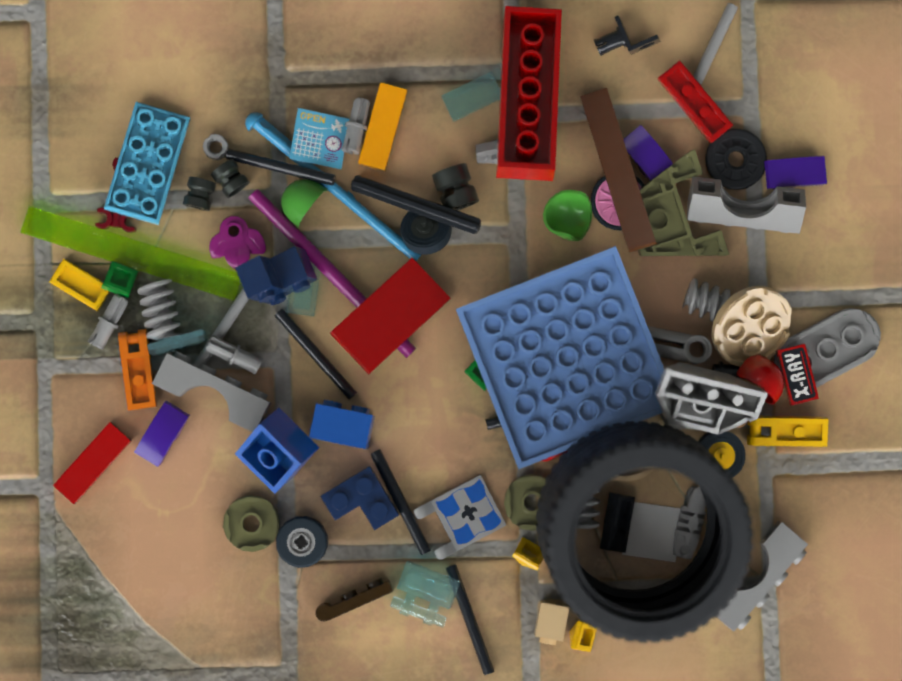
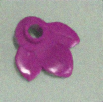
[209,216,266,270]

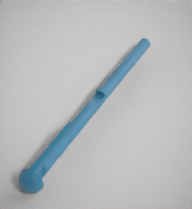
[245,112,422,261]

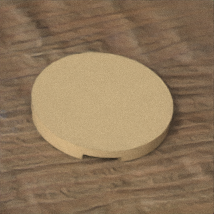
[712,286,792,367]

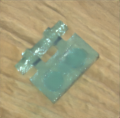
[390,561,461,628]

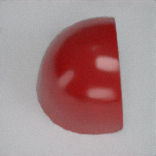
[737,354,784,404]

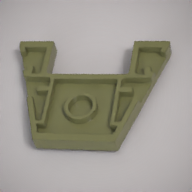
[638,150,729,256]

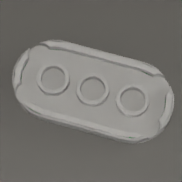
[773,308,881,388]

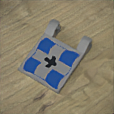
[413,475,506,560]

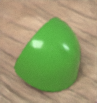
[281,179,328,228]
[543,190,592,241]

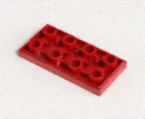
[330,258,451,375]

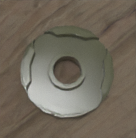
[504,474,546,531]
[223,495,280,552]

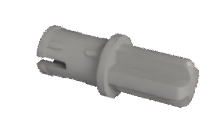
[341,98,370,155]
[87,294,128,350]
[206,336,263,375]

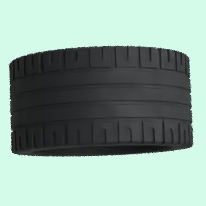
[536,421,754,643]

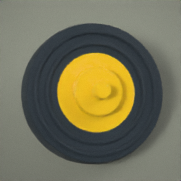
[697,431,746,478]

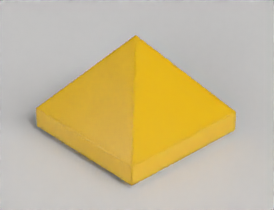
[513,537,543,570]
[569,620,597,652]

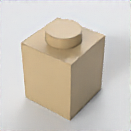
[534,601,569,645]

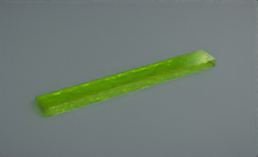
[20,206,241,301]

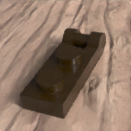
[315,578,394,622]

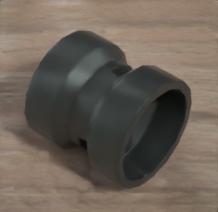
[211,159,250,198]
[182,176,216,211]

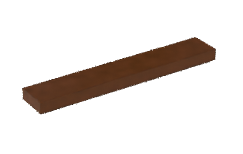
[580,88,656,252]

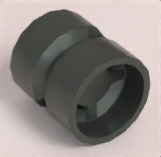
[432,163,479,210]

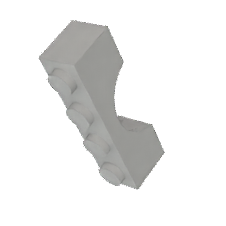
[687,176,806,234]
[152,351,271,432]
[716,521,808,631]

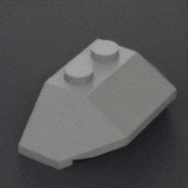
[655,363,768,434]

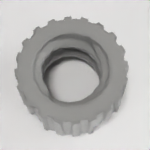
[203,134,229,160]

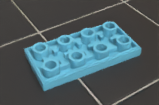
[104,102,190,225]

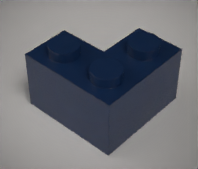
[235,246,318,305]
[321,466,400,530]

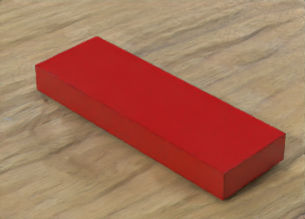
[657,60,733,144]
[53,422,132,504]

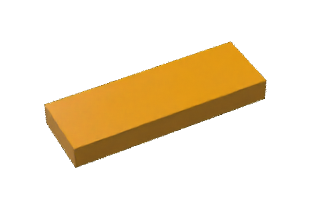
[358,82,408,171]

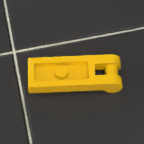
[747,415,829,447]

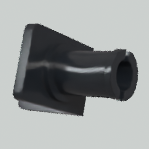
[594,15,661,56]

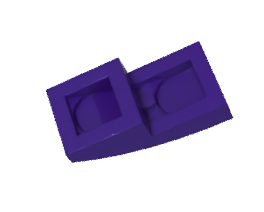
[623,125,673,181]
[764,156,827,189]
[134,400,190,467]

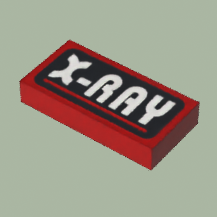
[776,344,819,406]

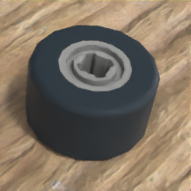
[276,516,328,568]

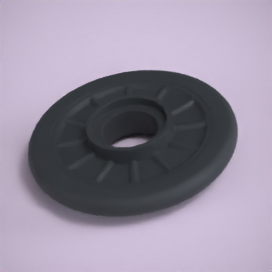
[705,129,767,190]

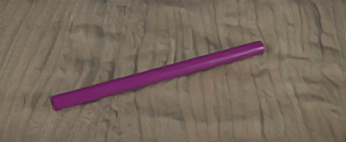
[248,189,416,358]

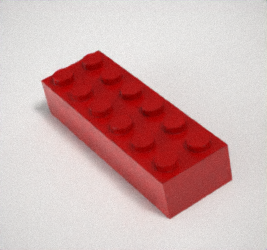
[496,6,562,181]

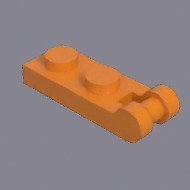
[118,328,158,411]

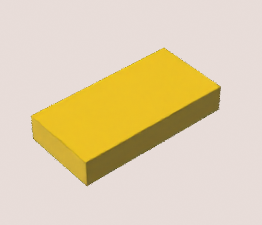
[49,258,110,311]

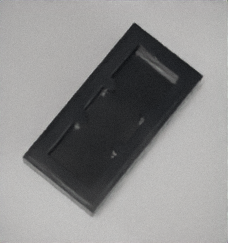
[600,493,635,553]

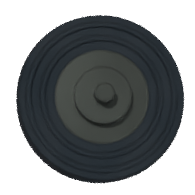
[400,211,452,255]

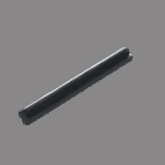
[351,175,481,234]

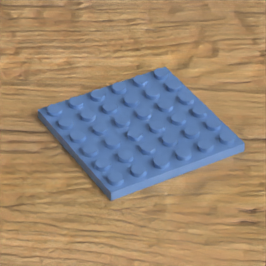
[456,246,664,469]

